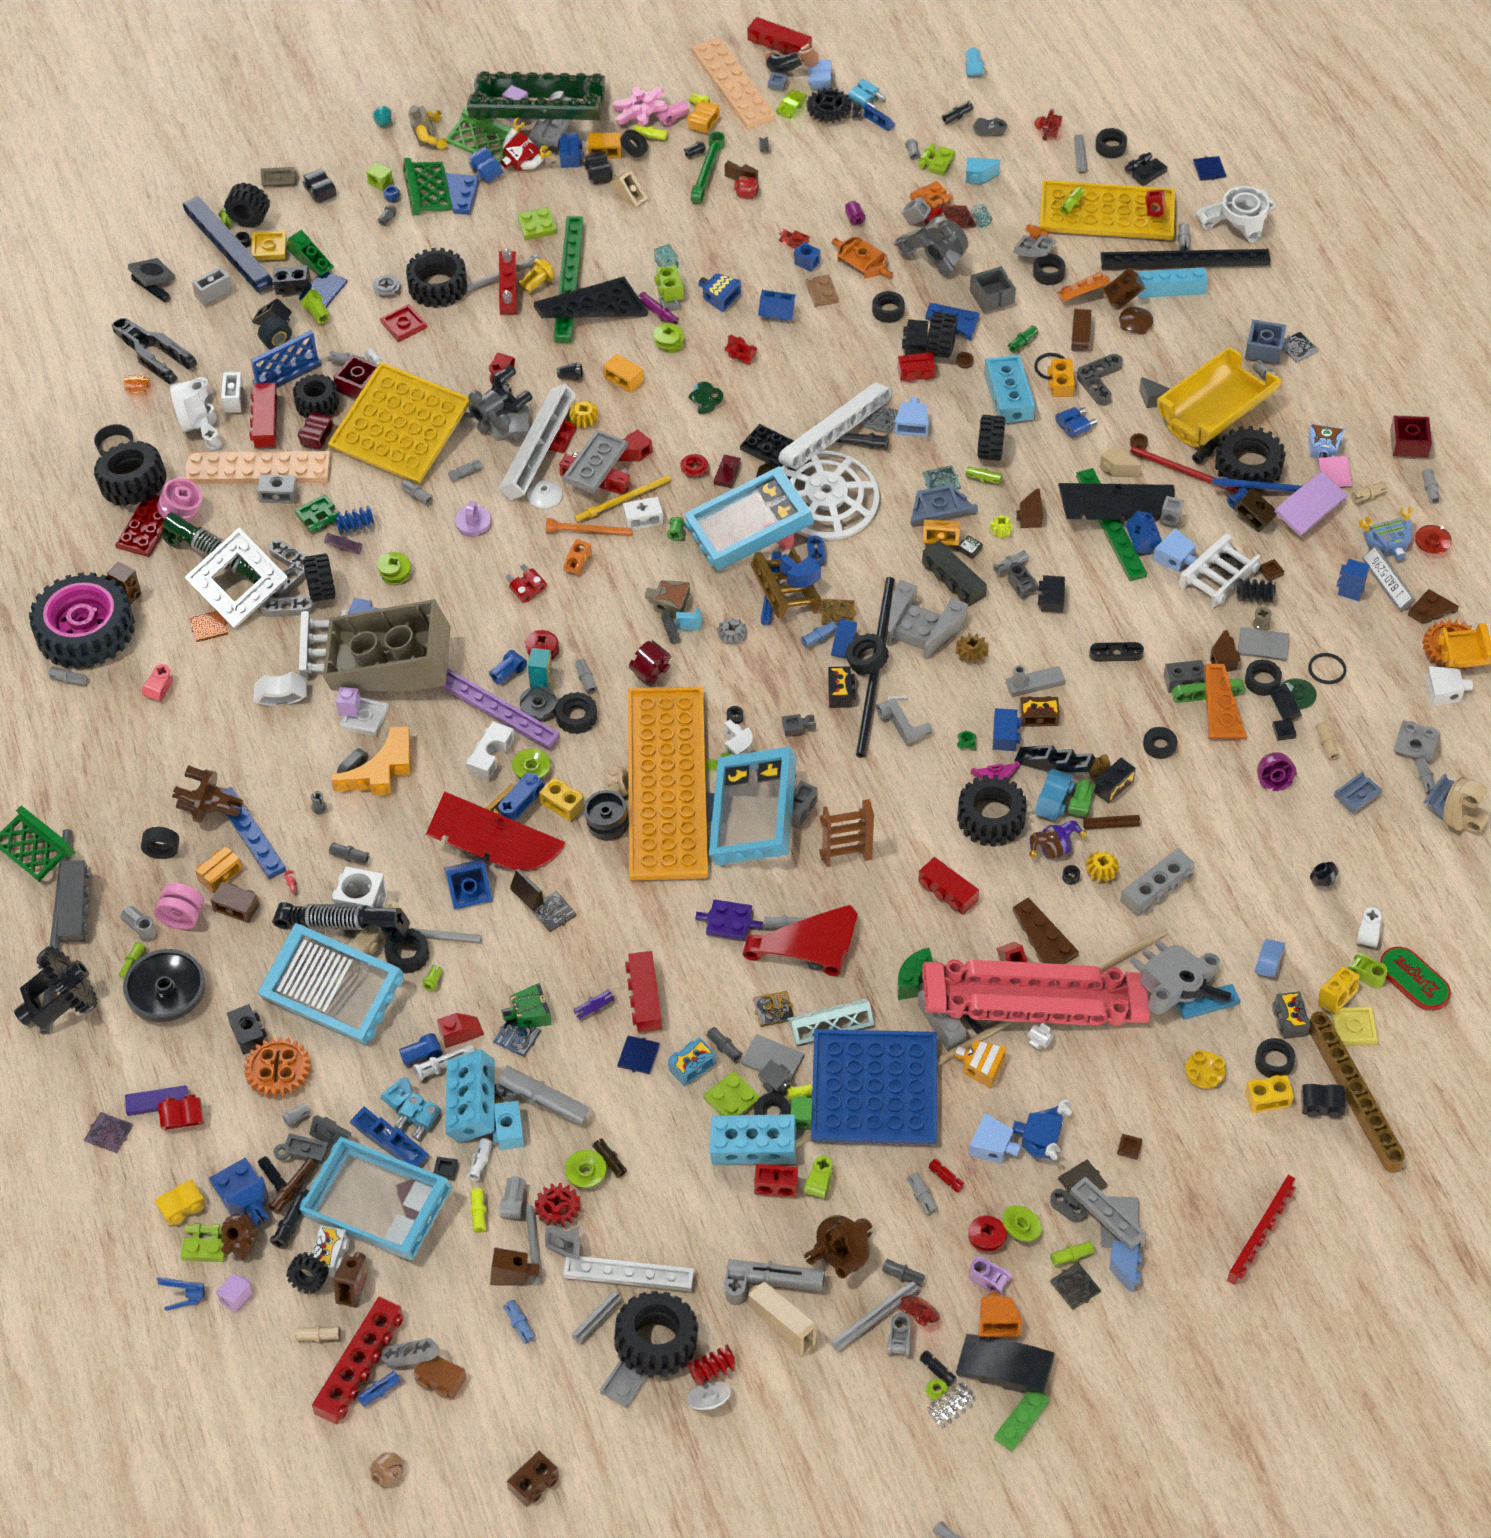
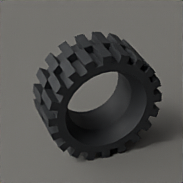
[406,248,467,308]
[957,775,1027,847]

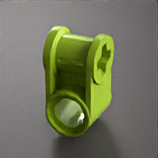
[1347,953,1387,988]
[804,1155,833,1199]

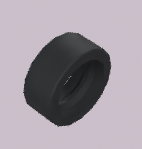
[1095,128,1127,158]
[1033,254,1065,285]
[872,291,905,323]
[1245,659,1282,696]
[141,827,180,859]
[1255,1038,1296,1078]

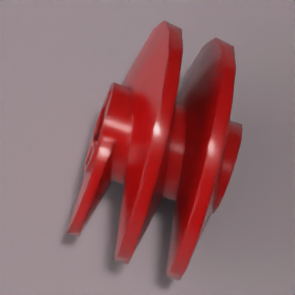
[525,630,559,660]
[968,1215,1007,1252]

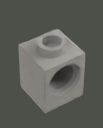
[901,197,931,225]
[1160,496,1184,527]

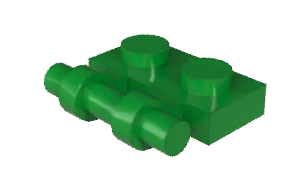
[295,494,340,533]

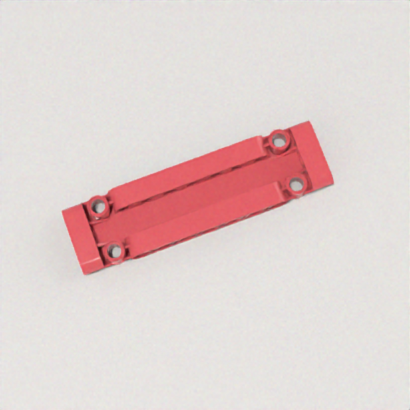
[922,959,1150,1026]

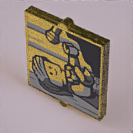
[753,991,794,1027]

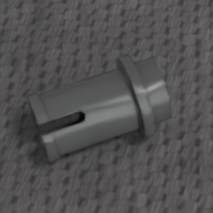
[377,205,397,226]
[311,791,327,814]

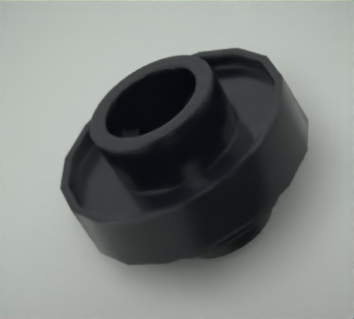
[1310,862,1339,886]

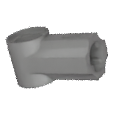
[120,906,157,941]
[499,1176,526,1219]

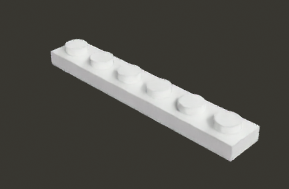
[563,1256,694,1292]

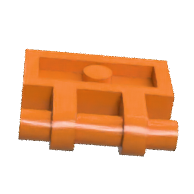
[910,181,953,209]

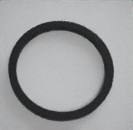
[1034,353,1066,380]
[1308,653,1346,684]

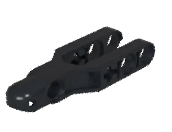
[112,318,197,384]

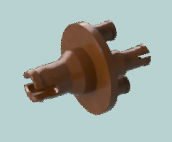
[172,765,243,823]
[804,1215,873,1279]

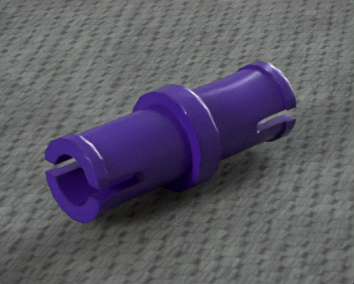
[573,989,615,1020]

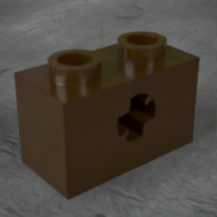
[1233,488,1277,533]

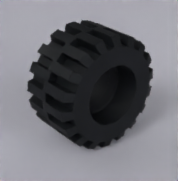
[224,183,270,228]
[927,312,957,358]
[293,374,339,418]
[977,414,1006,461]
[303,553,336,602]

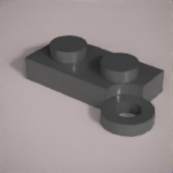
[274,1133,329,1164]

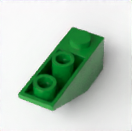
[286,229,334,276]

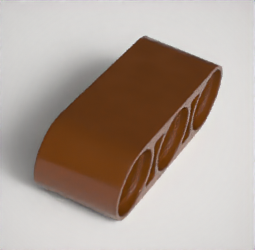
[1071,308,1092,350]

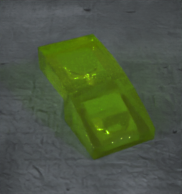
[776,89,807,119]

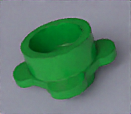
[957,731,976,749]

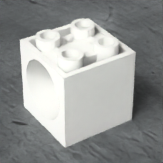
[332,866,388,908]

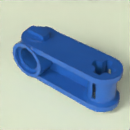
[499,773,545,821]

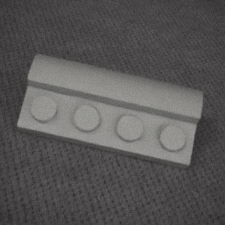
[528,91,573,150]

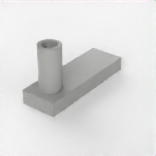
[1006,665,1066,697]

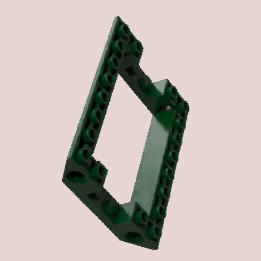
[467,71,605,120]

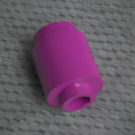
[845,201,866,225]

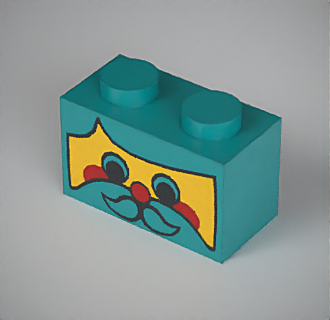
[527,648,552,689]

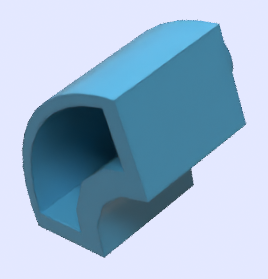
[1034,769,1075,821]

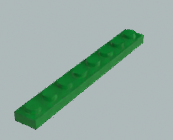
[1076,468,1147,582]

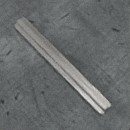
[831,1282,919,1351]

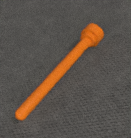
[546,518,633,535]

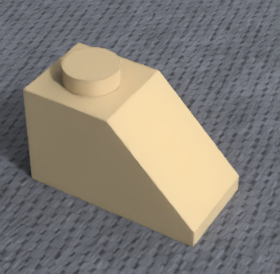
[610,170,648,207]
[1099,444,1142,477]

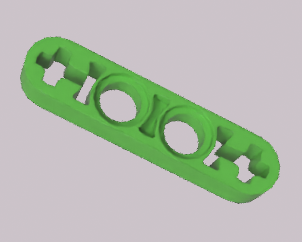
[1171,679,1245,703]

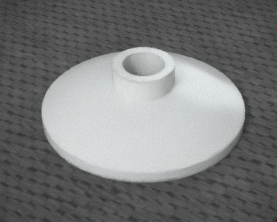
[527,480,563,509]
[687,1382,731,1410]

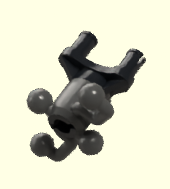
[462,365,533,433]

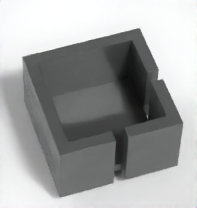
[970,266,1016,313]

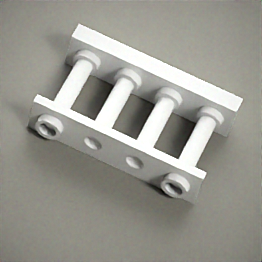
[1179,533,1261,609]
[299,610,347,681]

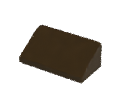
[510,869,544,910]

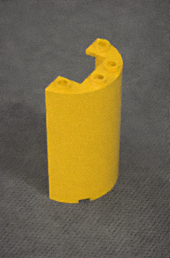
[1157,347,1282,447]

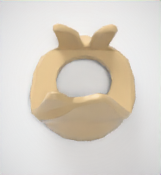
[607,767,629,797]

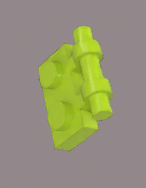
[918,143,956,176]
[180,1223,225,1262]

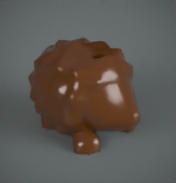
[221,1213,259,1260]

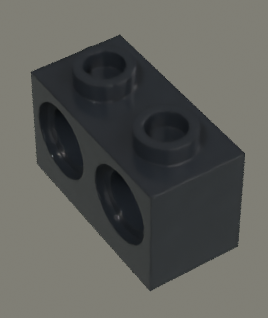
[272,265,311,295]

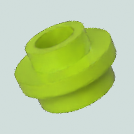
[926,1379,948,1401]

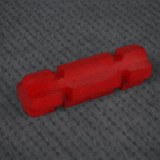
[929,1159,964,1192]

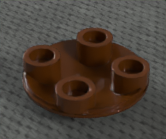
[1119,307,1154,335]

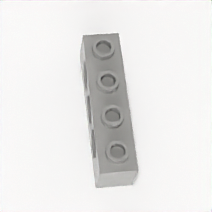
[1120,848,1195,916]

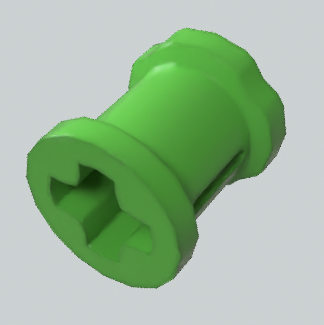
[667,517,685,541]

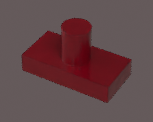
[714,454,741,488]

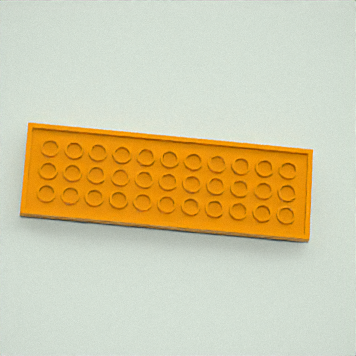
[628,686,708,881]

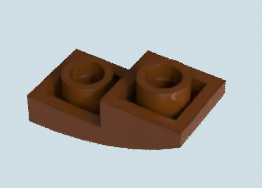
[724,160,758,183]

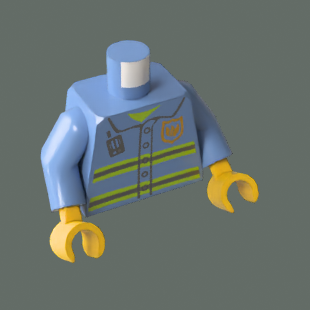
[1358,506,1413,561]

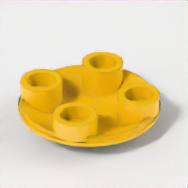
[1185,1050,1226,1089]

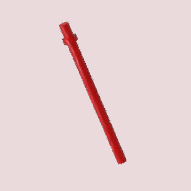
[1130,446,1241,493]

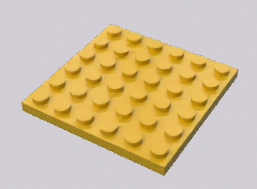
[328,362,471,485]

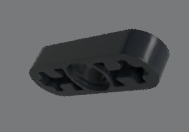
[1089,642,1144,662]

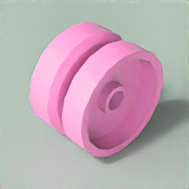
[157,478,202,522]
[154,883,205,930]

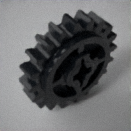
[807,87,851,124]

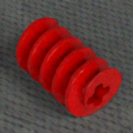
[687,1344,736,1387]

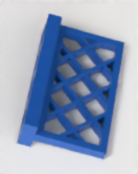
[250,330,322,388]

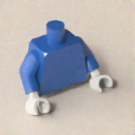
[1012,1100,1072,1160]

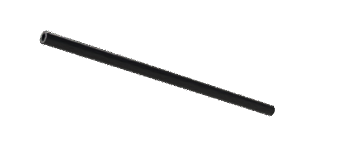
[856,577,895,758]

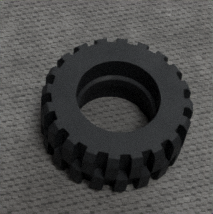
[94,441,167,506]
[614,1291,698,1378]

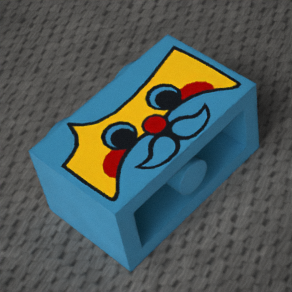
[668,1037,716,1086]

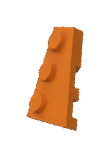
[1057,271,1110,301]

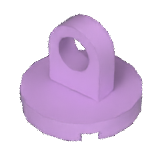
[455,501,491,537]

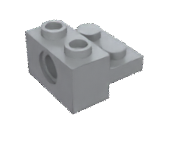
[1393,720,1440,762]

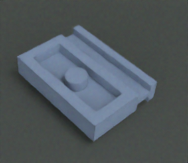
[1334,772,1382,814]
[1423,774,1454,820]

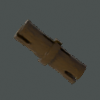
[592,1138,627,1178]

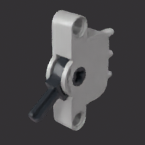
[1130,941,1232,1014]

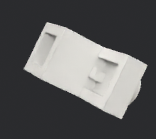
[724,720,753,756]

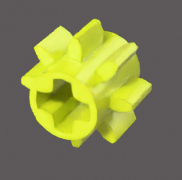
[990,515,1013,538]

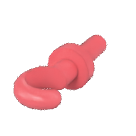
[284,870,296,894]

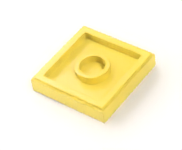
[1331,1006,1378,1046]

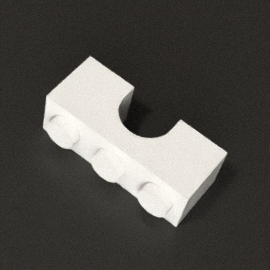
[466,721,514,782]

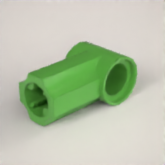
[1068,779,1094,818]

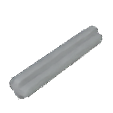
[1074,134,1087,173]
[572,1292,622,1343]

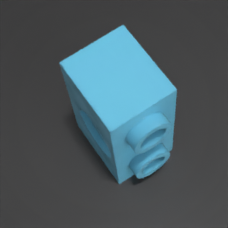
[493,1101,524,1150]

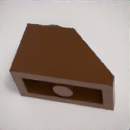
[1016,488,1043,528]

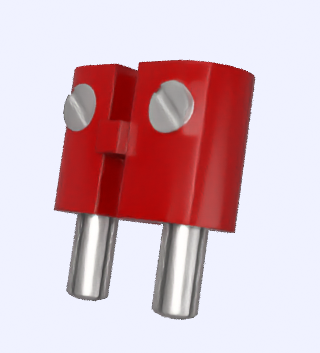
[505,564,547,603]

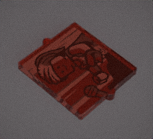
[941,204,977,228]

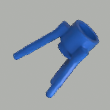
[157,1277,204,1311]

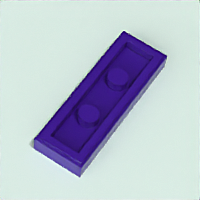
[125,1085,188,1116]

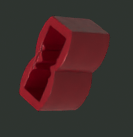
[298,412,334,449]

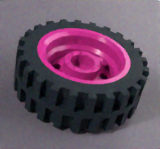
[29,572,135,669]

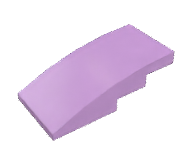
[1274,471,1348,536]

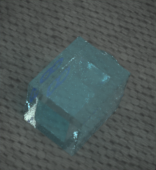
[654,244,679,269]

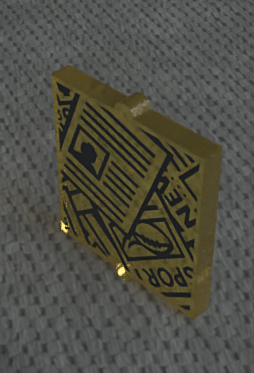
[820,599,856,626]

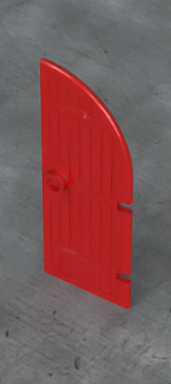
[425,791,566,871]

